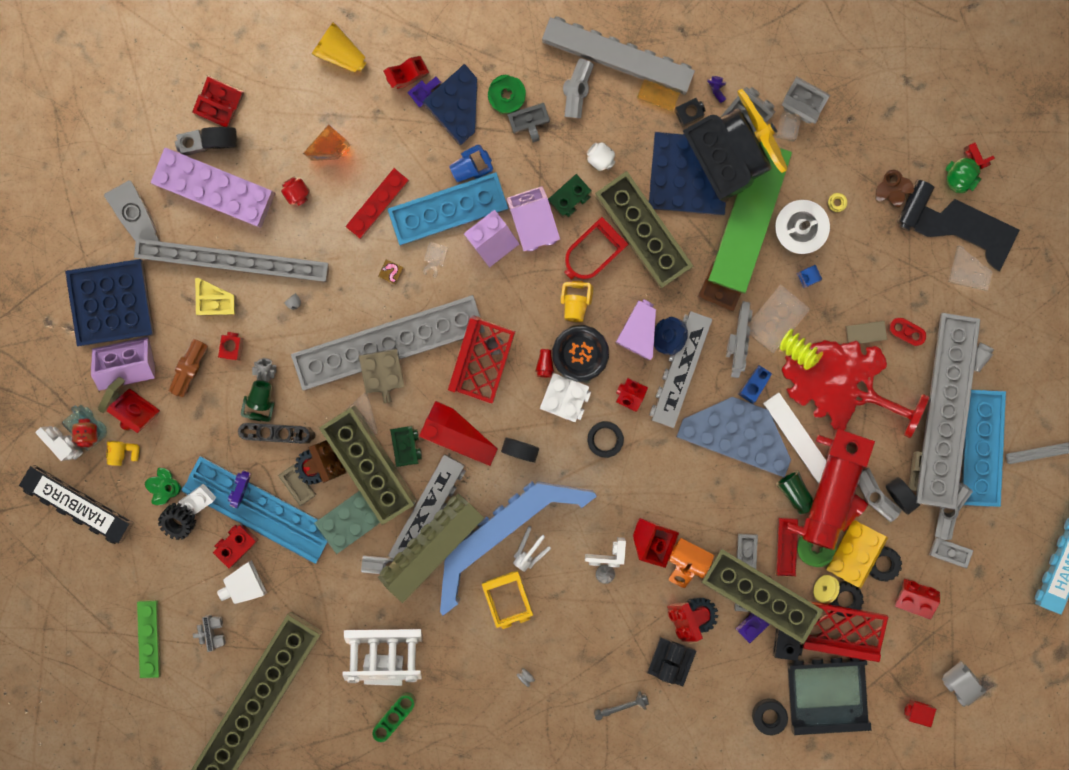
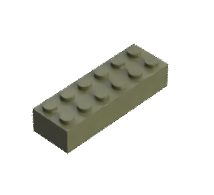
[595,171,693,289]
[319,405,417,525]
[378,493,484,603]
[702,549,824,644]

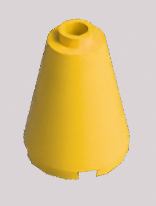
[311,22,367,73]

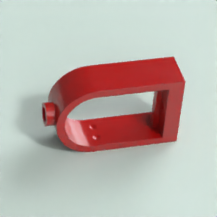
[564,217,628,280]

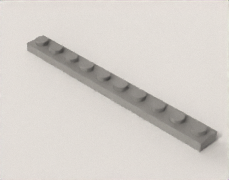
[134,239,328,282]

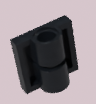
[647,636,696,687]

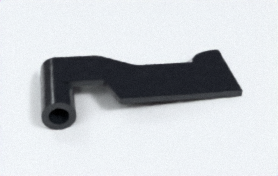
[897,179,1020,272]

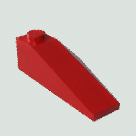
[419,401,498,466]

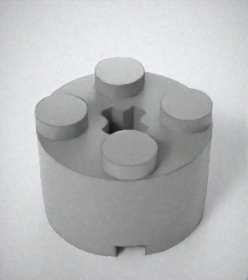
[942,661,987,707]

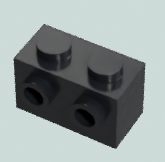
[773,628,803,661]

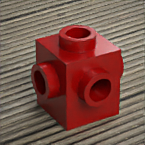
[616,378,648,412]

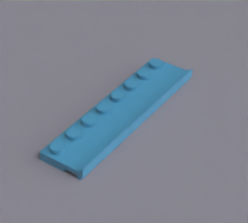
[181,456,328,564]

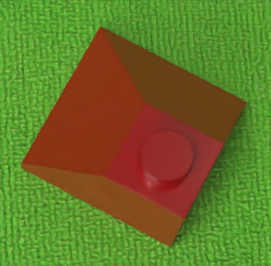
[633,518,679,568]

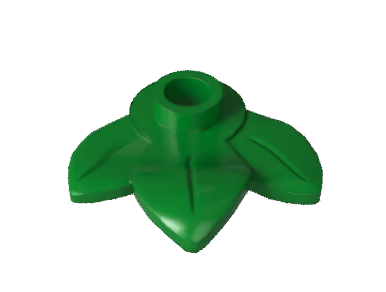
[145,467,181,505]

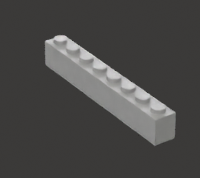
[542,16,695,95]

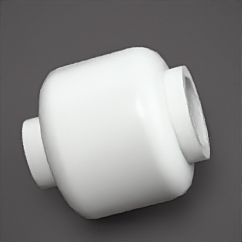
[587,142,615,171]

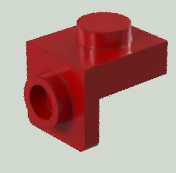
[964,142,995,169]

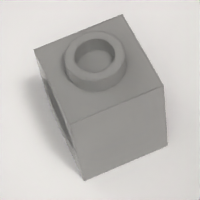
[175,130,207,156]

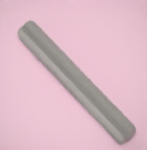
[1006,442,1069,464]

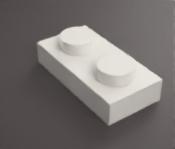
[176,484,216,515]

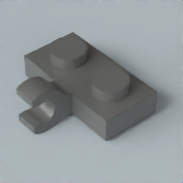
[508,103,550,142]

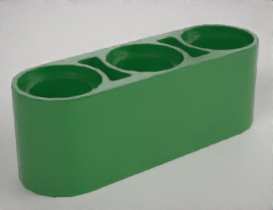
[372,692,416,742]

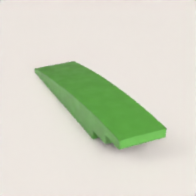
[708,142,792,294]

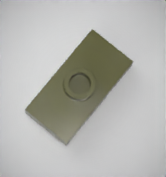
[98,377,125,413]

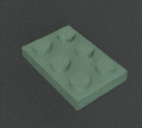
[314,491,380,554]

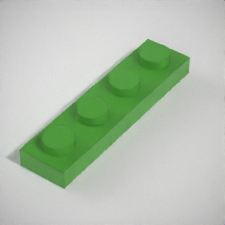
[137,600,160,678]

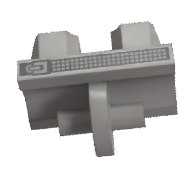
[193,614,226,652]

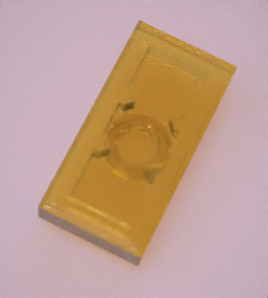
[637,79,680,112]

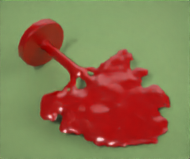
[782,340,929,438]

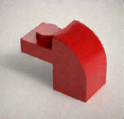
[383,56,429,89]

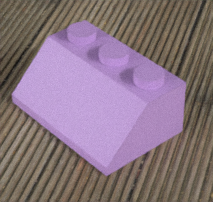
[91,336,155,391]

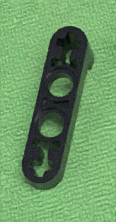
[238,423,315,444]

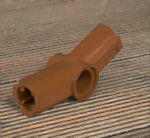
[168,339,208,397]

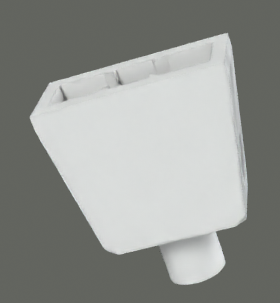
[217,561,267,604]

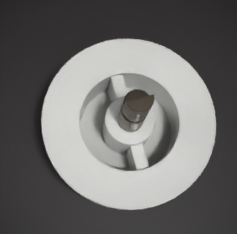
[775,200,830,254]

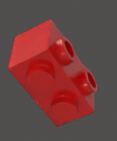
[213,524,259,569]

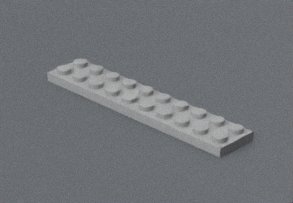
[291,295,485,391]
[916,313,980,509]

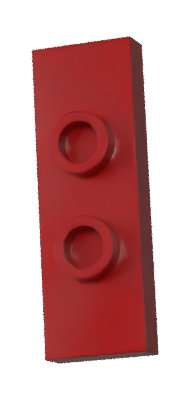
[776,518,798,577]

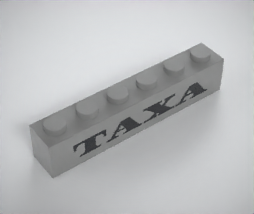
[649,311,712,428]
[388,454,466,559]

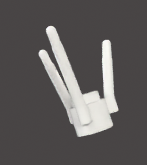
[513,526,551,572]

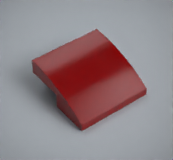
[192,76,244,127]

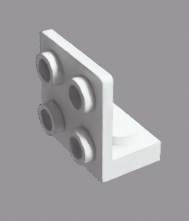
[585,537,626,567]

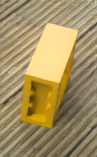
[482,570,533,629]

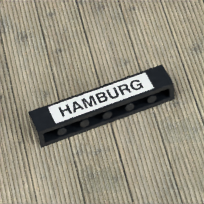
[19,465,134,544]

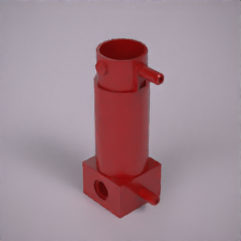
[786,429,875,550]

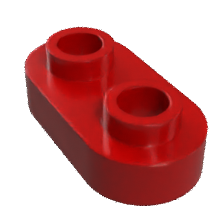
[889,318,926,346]

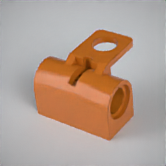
[669,538,715,588]

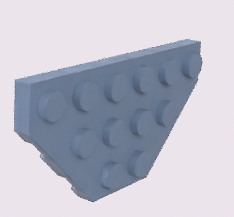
[676,397,791,478]

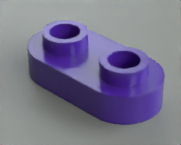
[228,470,251,509]

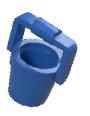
[449,145,493,182]

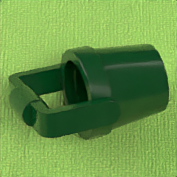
[241,380,275,422]

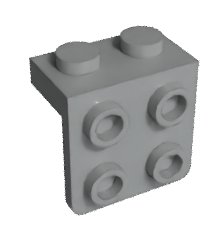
[782,76,830,124]

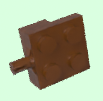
[698,261,742,312]

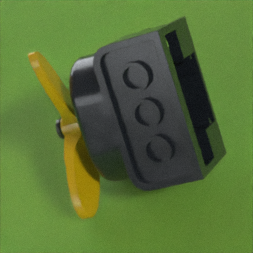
[683,88,787,203]

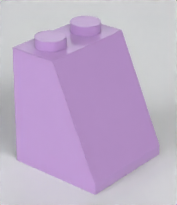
[506,186,560,251]
[464,210,519,268]
[615,299,656,360]

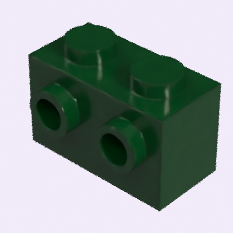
[548,174,592,218]

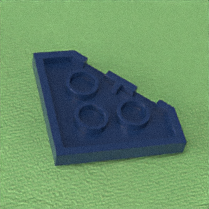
[422,64,477,146]

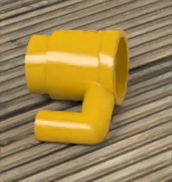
[106,441,140,466]

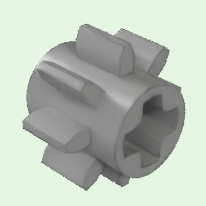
[252,358,276,382]

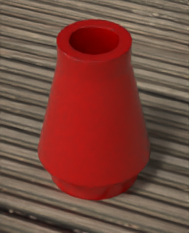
[535,349,554,378]

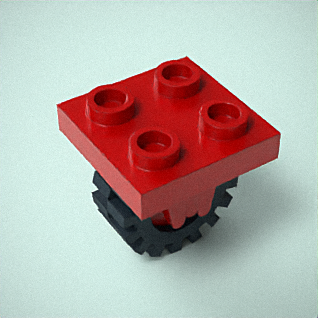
[667,598,718,642]

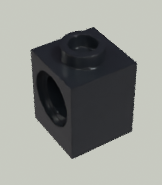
[674,98,706,128]

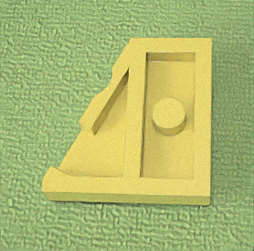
[195,278,236,315]

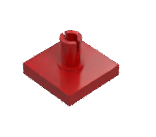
[107,388,160,433]

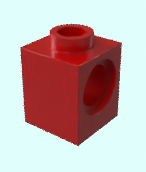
[218,332,244,361]
[904,699,937,728]

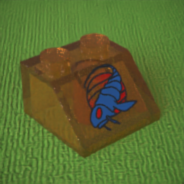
[303,124,350,161]

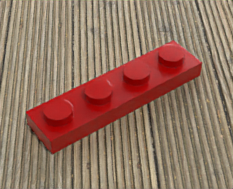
[345,168,409,239]

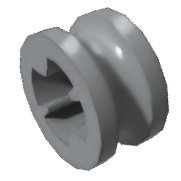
[517,668,535,687]

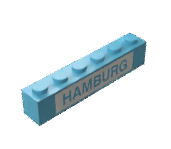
[1035,518,1069,615]

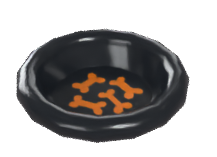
[552,325,609,382]

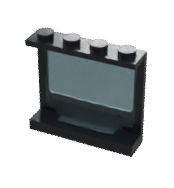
[787,657,872,735]

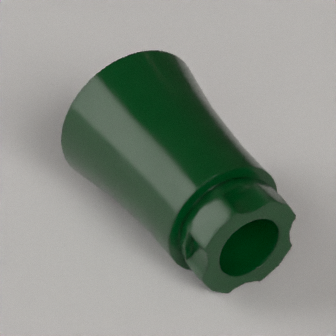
[776,470,813,515]

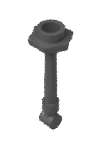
[594,691,649,720]

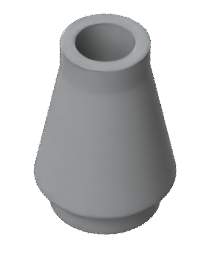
[974,342,994,372]

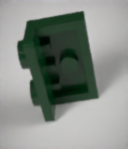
[390,426,422,467]

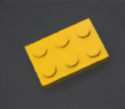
[826,520,888,589]

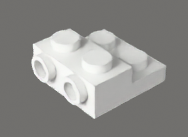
[540,373,591,423]
[35,426,83,461]

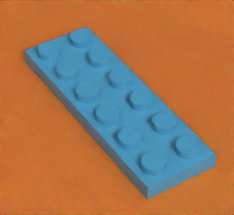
[387,172,508,246]
[961,390,1006,507]

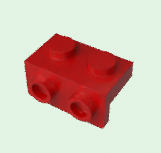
[895,579,940,620]

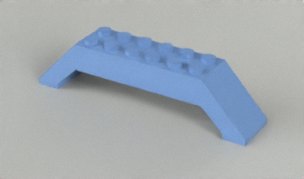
[440,481,597,615]

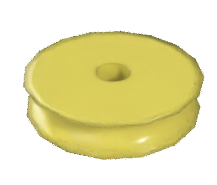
[813,575,840,604]

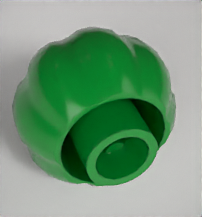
[945,158,982,193]

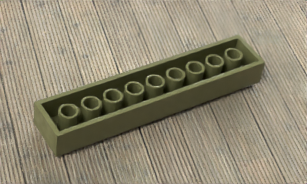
[191,612,323,770]

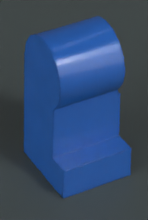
[797,265,822,289]
[738,365,772,404]

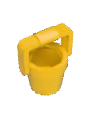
[561,281,593,323]

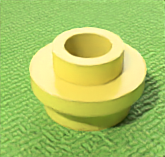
[828,193,847,212]

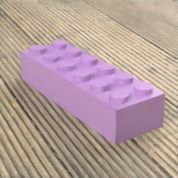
[151,148,275,228]

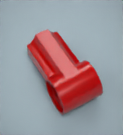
[843,493,868,532]

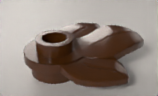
[876,169,914,208]

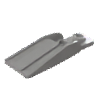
[104,180,160,242]

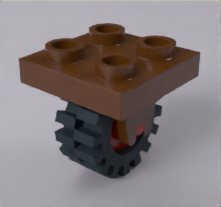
[295,440,346,485]

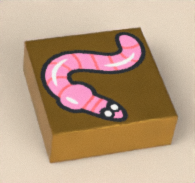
[378,259,404,285]

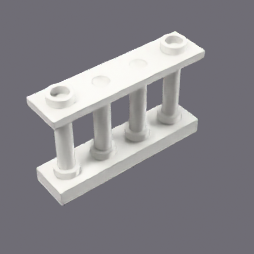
[343,629,422,683]

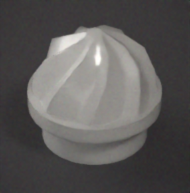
[596,564,615,584]

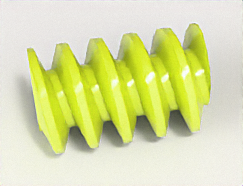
[780,329,823,370]

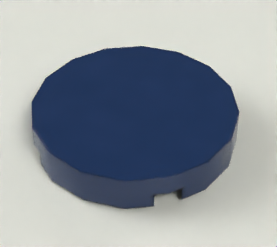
[654,316,688,355]

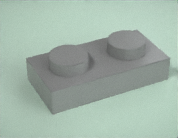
[929,537,973,568]

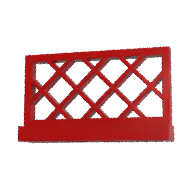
[448,315,516,404]
[802,602,889,662]

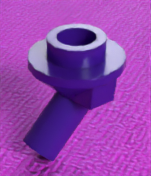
[707,76,726,103]

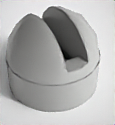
[284,293,301,310]

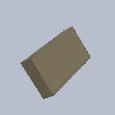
[845,321,887,344]
[278,464,316,506]

